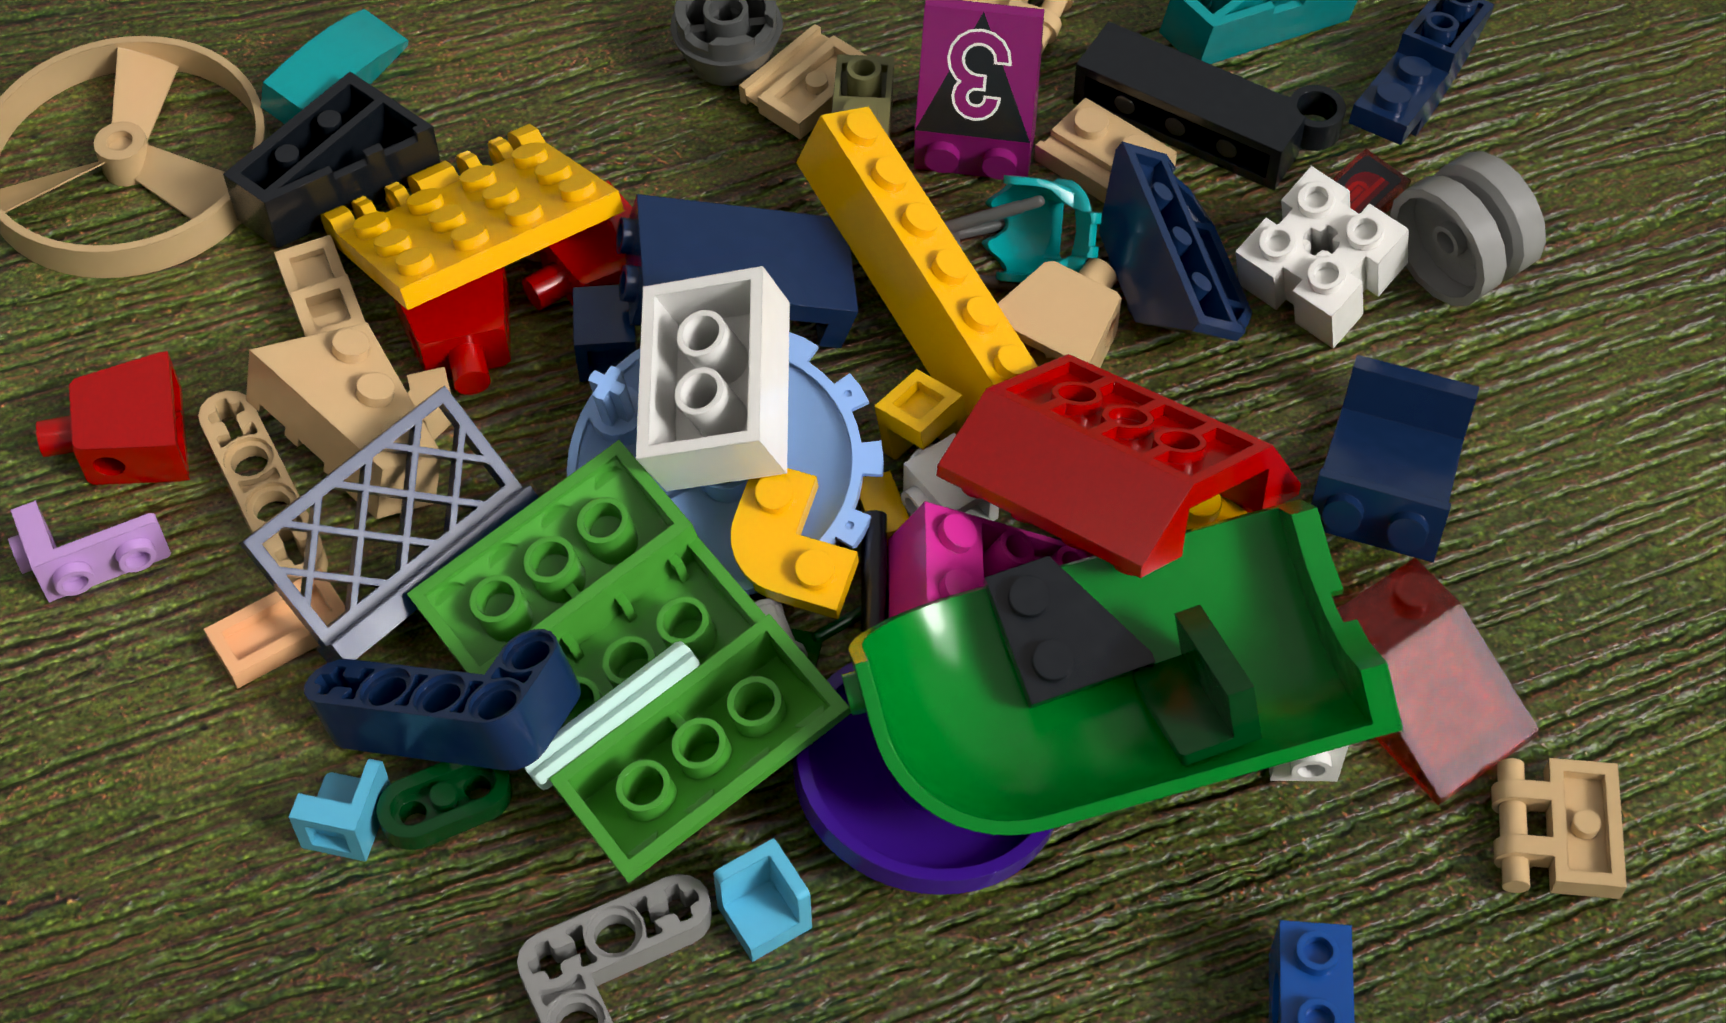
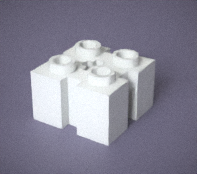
[1235,166,1409,349]

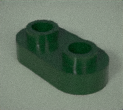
[376,762,513,850]

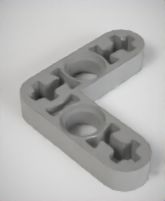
[517,874,712,1023]

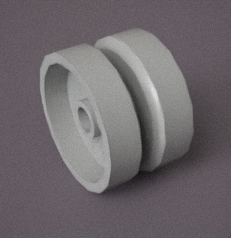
[1390,151,1546,306]

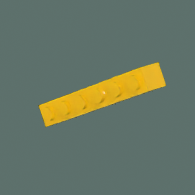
[796,106,1038,418]

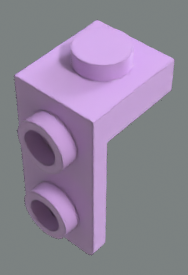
[8,500,171,602]

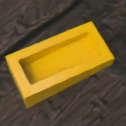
[858,471,909,546]

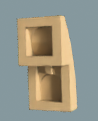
[274,234,366,337]

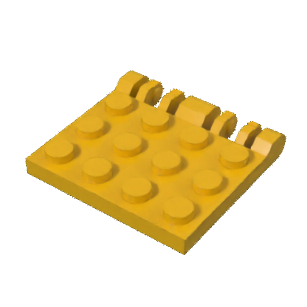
[321,124,624,310]

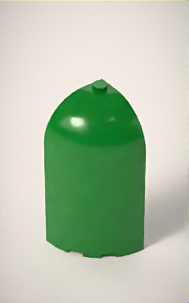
[841,499,1403,835]

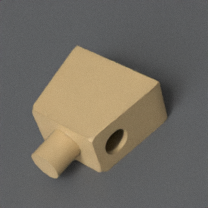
[997,258,1122,368]

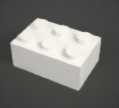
[636,266,790,491]

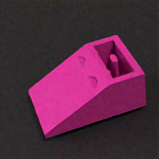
[888,501,1093,618]

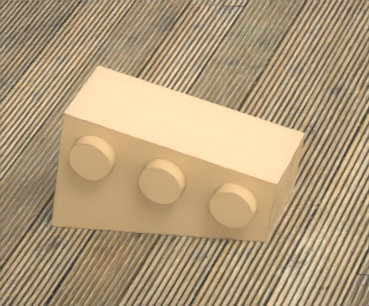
[246,323,441,519]

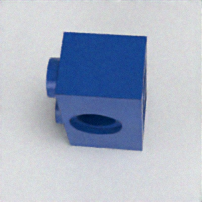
[1269,920,1355,1023]

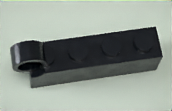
[1073,21,1346,191]

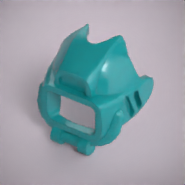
[982,175,1102,282]

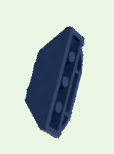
[1099,141,1253,341]

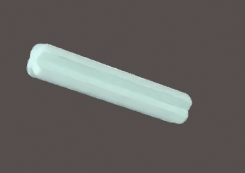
[524,641,700,790]

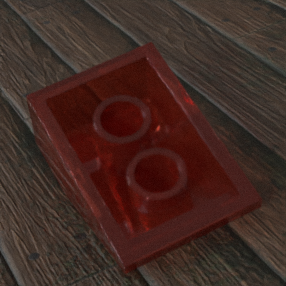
[1337,558,1539,806]

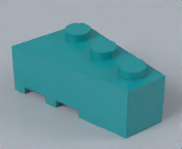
[1159,0,1358,64]

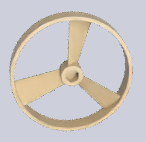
[0,36,270,278]

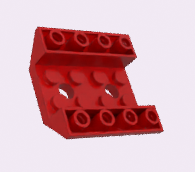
[936,354,1301,578]

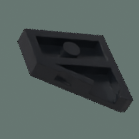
[983,556,1155,709]

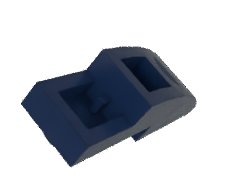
[1348,0,1495,145]

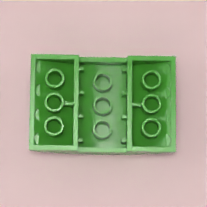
[407,440,851,884]

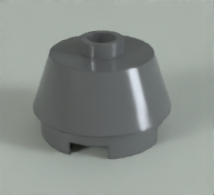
[670,0,783,86]

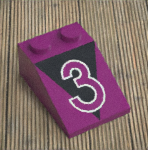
[914,0,1045,180]

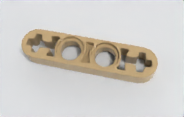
[198,391,328,582]

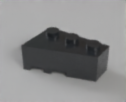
[223,72,440,248]

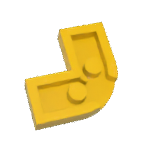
[731,468,859,619]

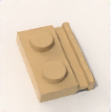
[739,24,867,140]
[1034,98,1177,203]

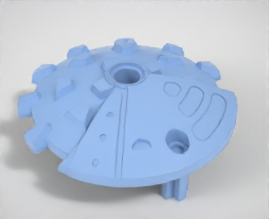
[567,332,884,595]

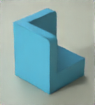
[289,759,390,862]
[713,838,812,962]

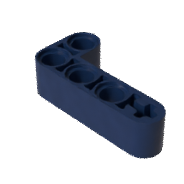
[304,629,581,771]

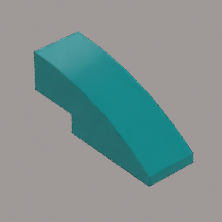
[261,9,409,124]

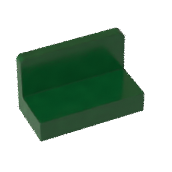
[1133,605,1262,765]

